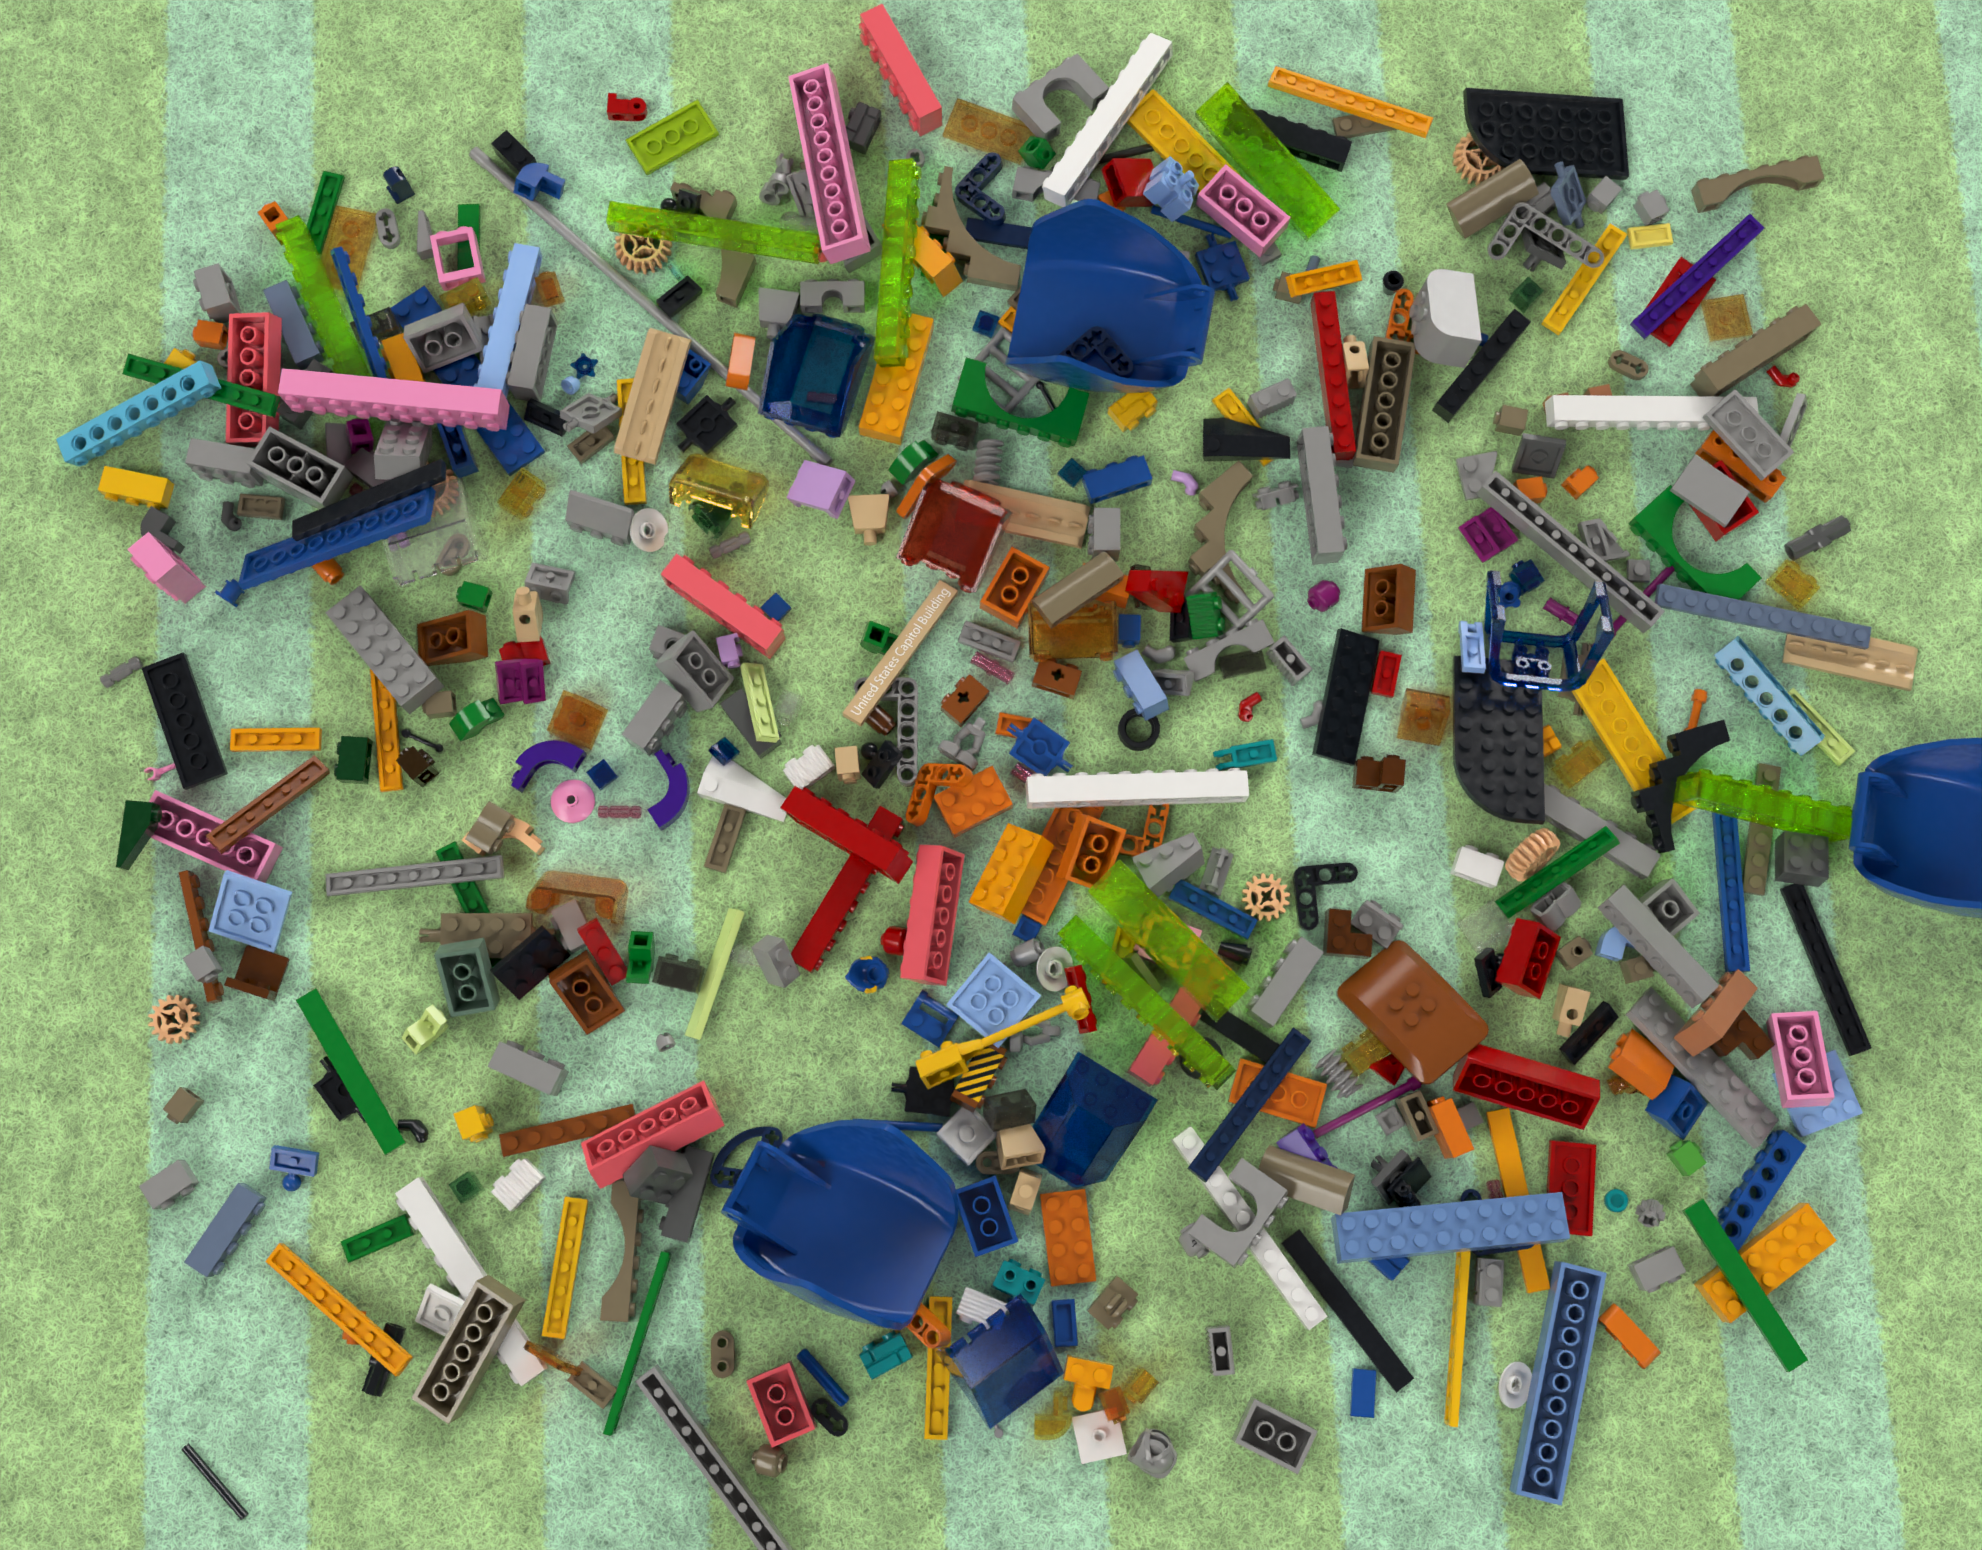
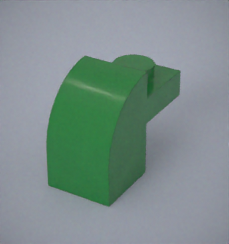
[888,440,939,485]
[860,621,898,655]
[449,698,505,742]
[626,931,655,984]

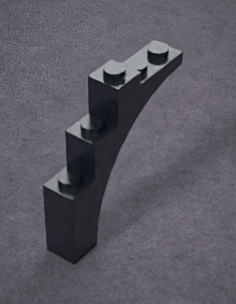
[1631,719,1731,853]

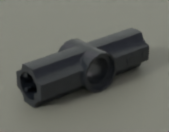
[362,1322,406,1397]

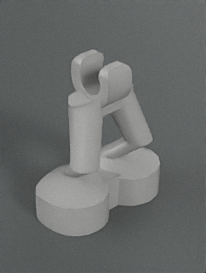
[759,153,794,205]
[937,717,986,772]
[1009,1015,1061,1052]

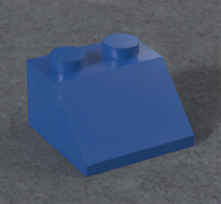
[1645,1074,1708,1140]

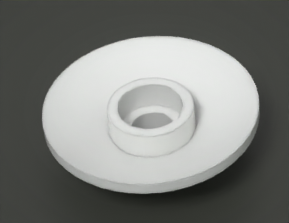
[630,508,668,552]
[1036,946,1074,991]
[1499,1361,1532,1408]

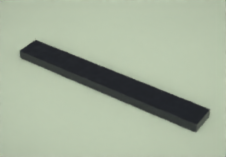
[292,459,446,541]
[1780,884,1872,1056]
[1281,1229,1414,1393]

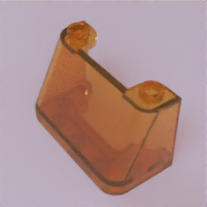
[1027,601,1118,663]
[526,870,629,925]

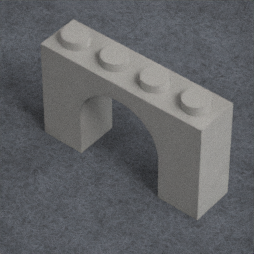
[1012,54,1109,142]
[1188,1158,1289,1269]

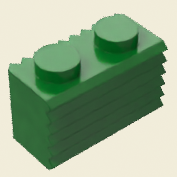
[1186,591,1225,640]

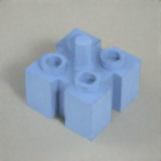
[1143,156,1199,222]

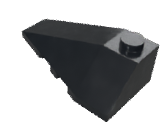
[1203,418,1290,461]

